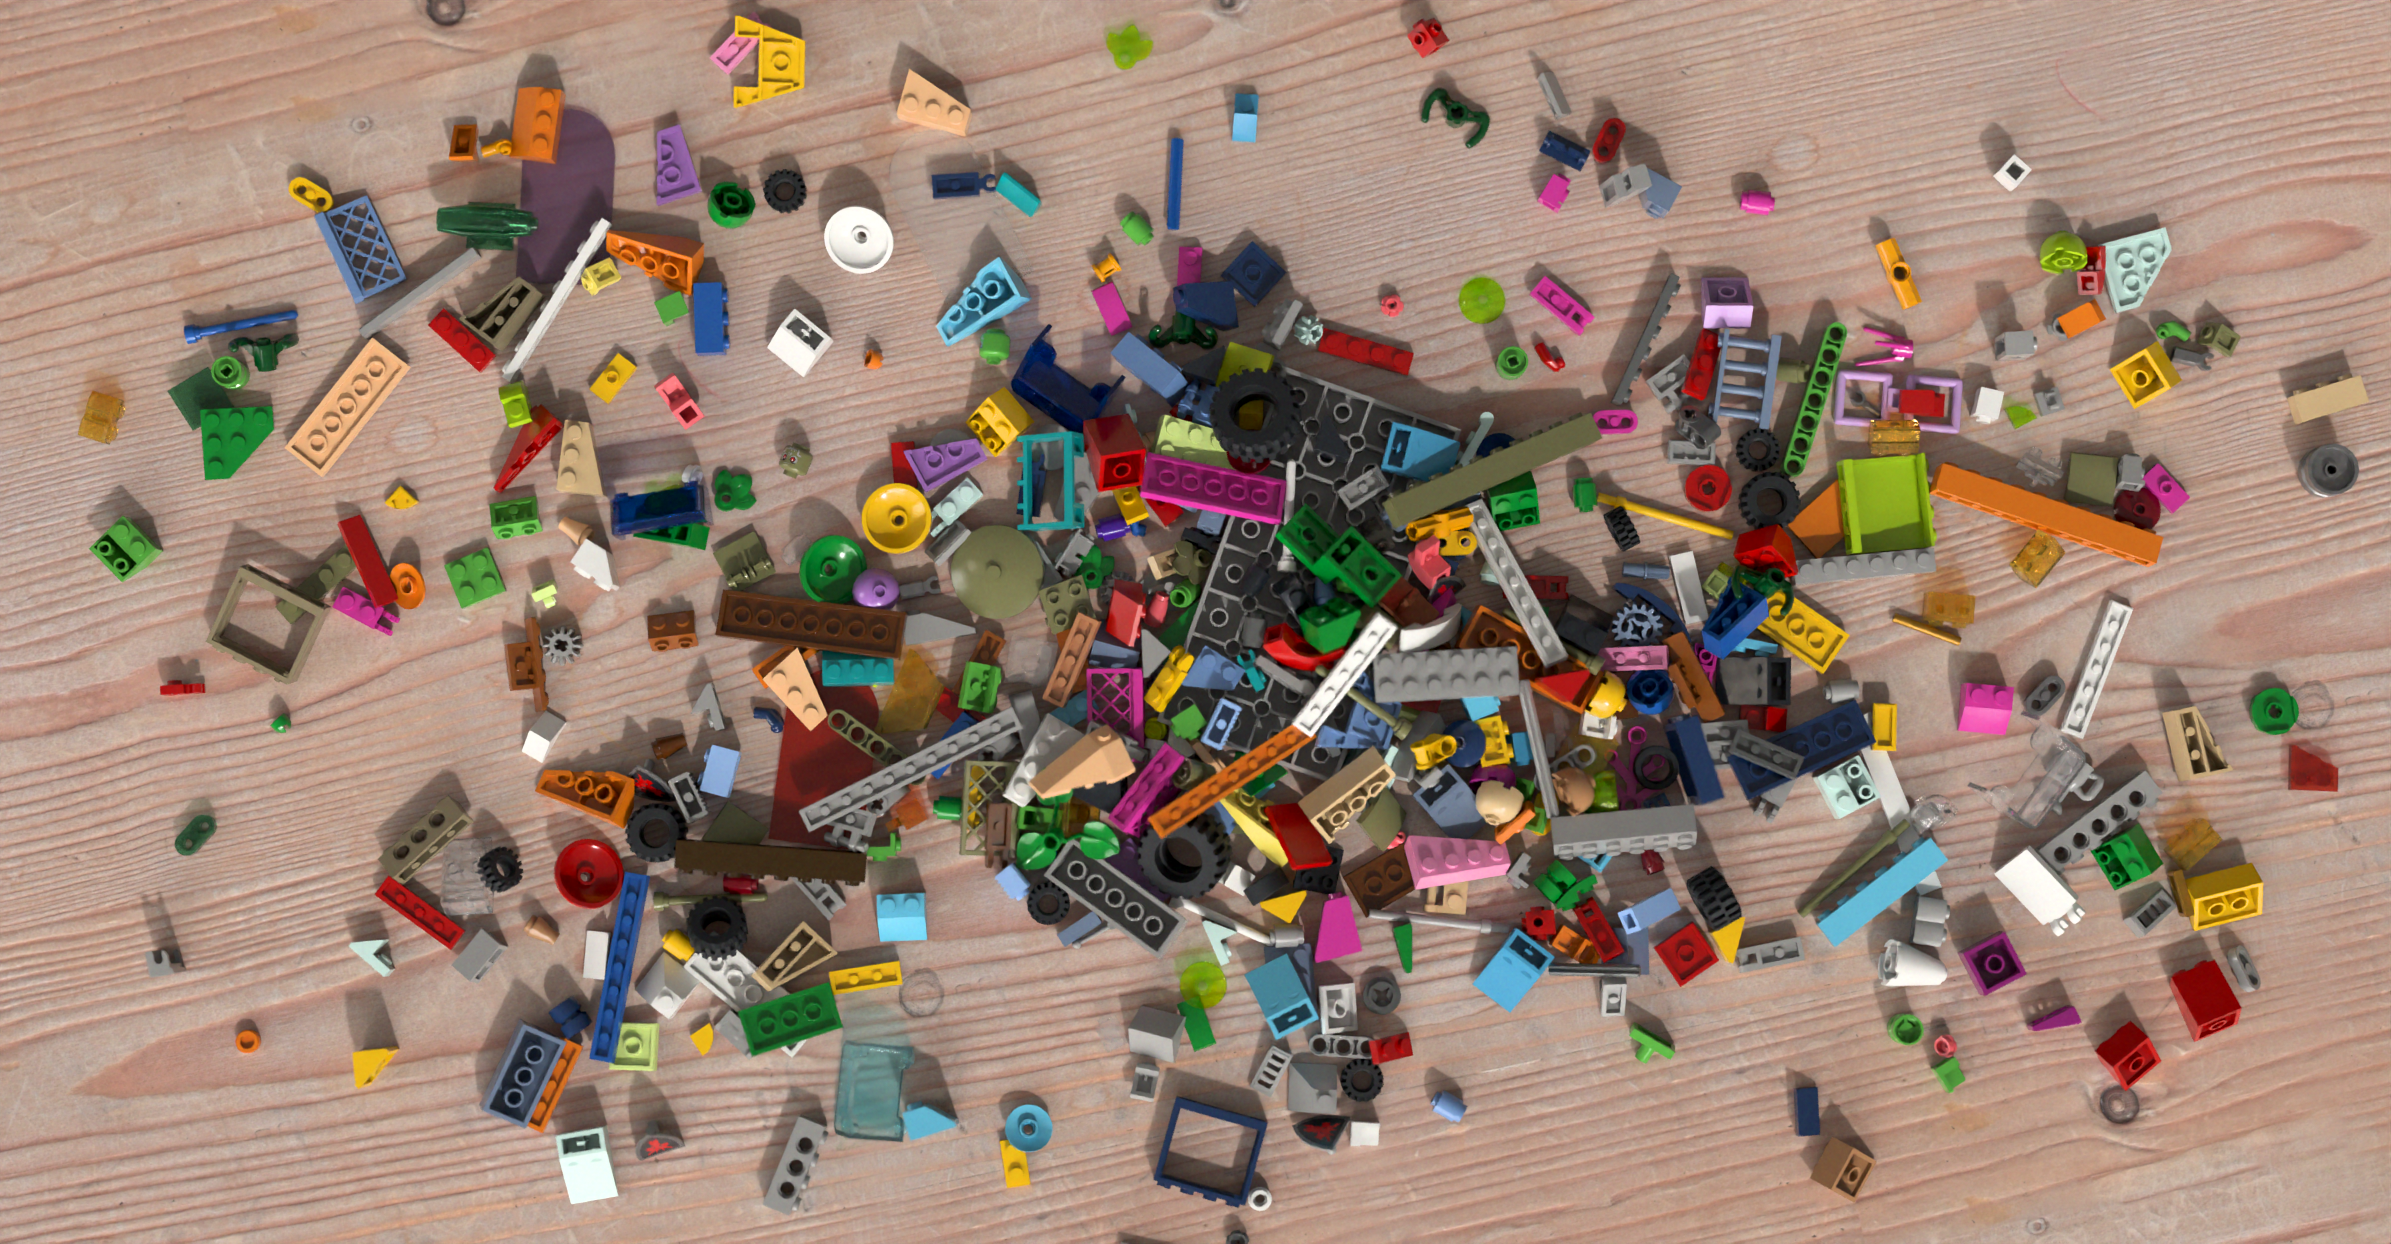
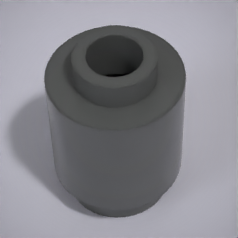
[1241,613,1268,648]

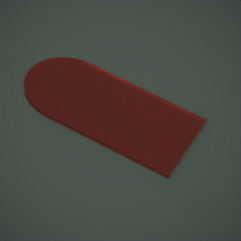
[768,670,879,850]

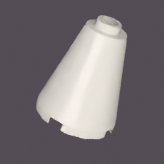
[1878,939,1947,986]

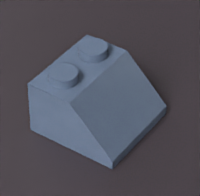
[1638,168,1682,219]

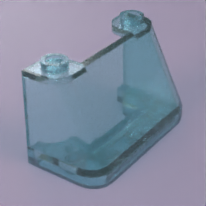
[834,1040,915,1142]

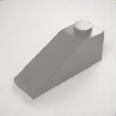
[904,610,977,646]

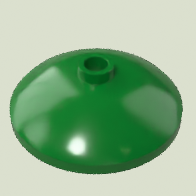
[800,535,867,604]

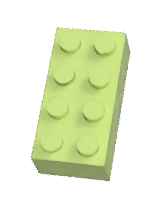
[1150,415,1235,470]

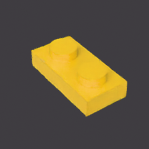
[1000,1139,1031,1188]

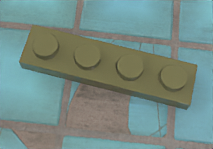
[275,544,357,625]

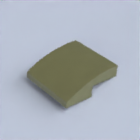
[2064,452,2118,507]
[1356,786,1406,852]
[701,801,769,844]

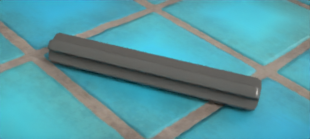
[1548,963,1641,978]

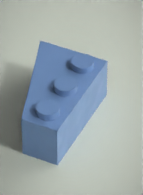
[1111,332,1189,408]

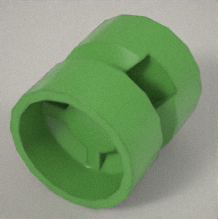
[1495,346,1528,380]
[211,356,250,390]
[1887,1013,1924,1046]

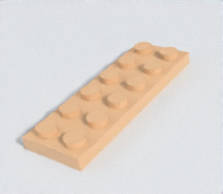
[285,338,411,477]

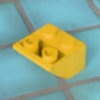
[965,386,1035,457]

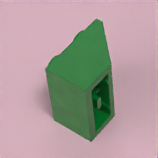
[1486,471,1540,531]
[1298,598,1361,653]
[2090,823,2163,890]

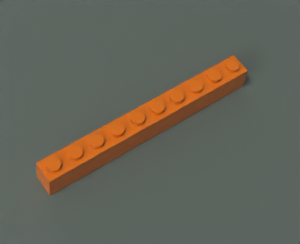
[1929,462,2164,567]

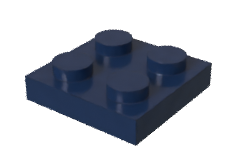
[1221,241,1287,307]

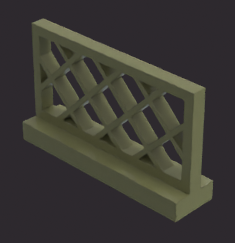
[959,760,1020,857]

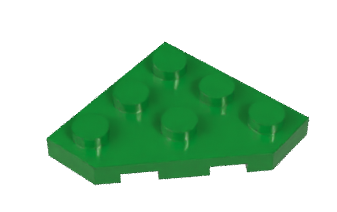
[200,406,275,480]

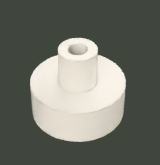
[1144,738,1168,759]

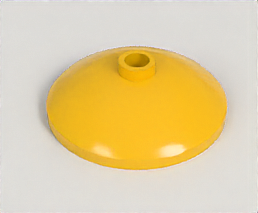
[862,483,932,554]

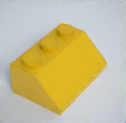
[2185,863,2263,931]

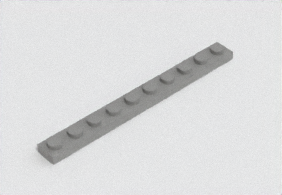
[799,706,1023,832]

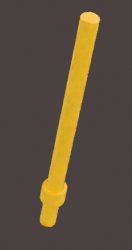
[1597,492,1734,540]

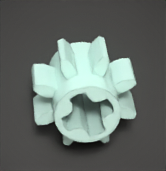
[1294,315,1323,345]

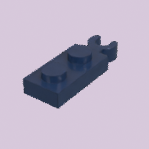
[932,172,996,200]
[1016,452,1047,517]

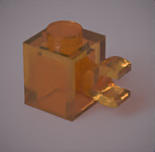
[885,798,929,832]

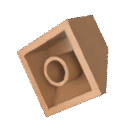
[1810,1136,1877,1203]

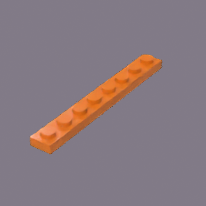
[1148,725,1317,838]

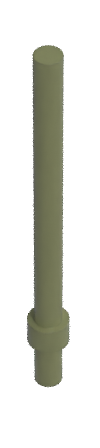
[1797,819,1911,918]

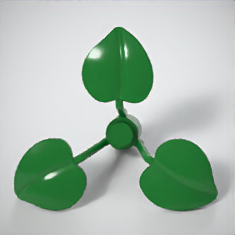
[1016,766,1120,870]

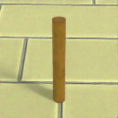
[1892,613,1962,646]

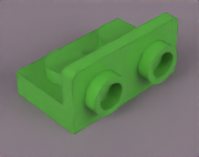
[490,496,543,539]

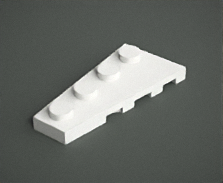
[1002,713,1085,807]

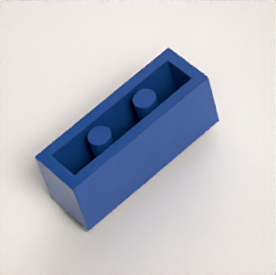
[693,282,730,356]

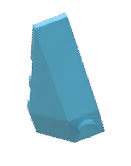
[936,257,1032,347]

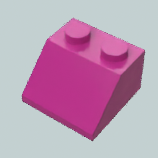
[1957,683,2014,735]

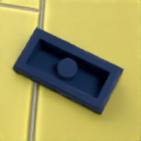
[1794,1087,1820,1137]

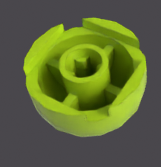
[2040,230,2087,274]

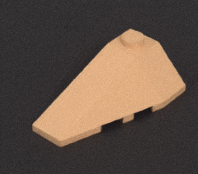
[1029,724,1135,798]

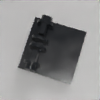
[1293,846,1344,895]

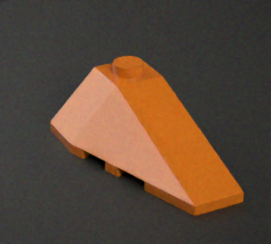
[606,230,704,296]

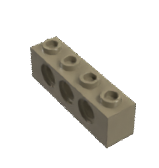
[378,795,473,885]

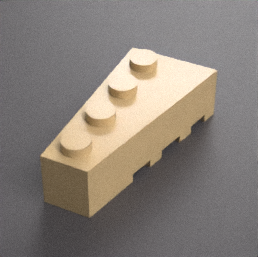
[1298,745,1396,844]

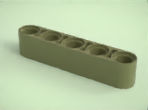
[828,709,926,785]

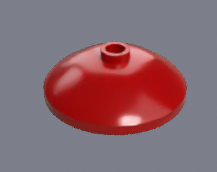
[554,839,624,909]

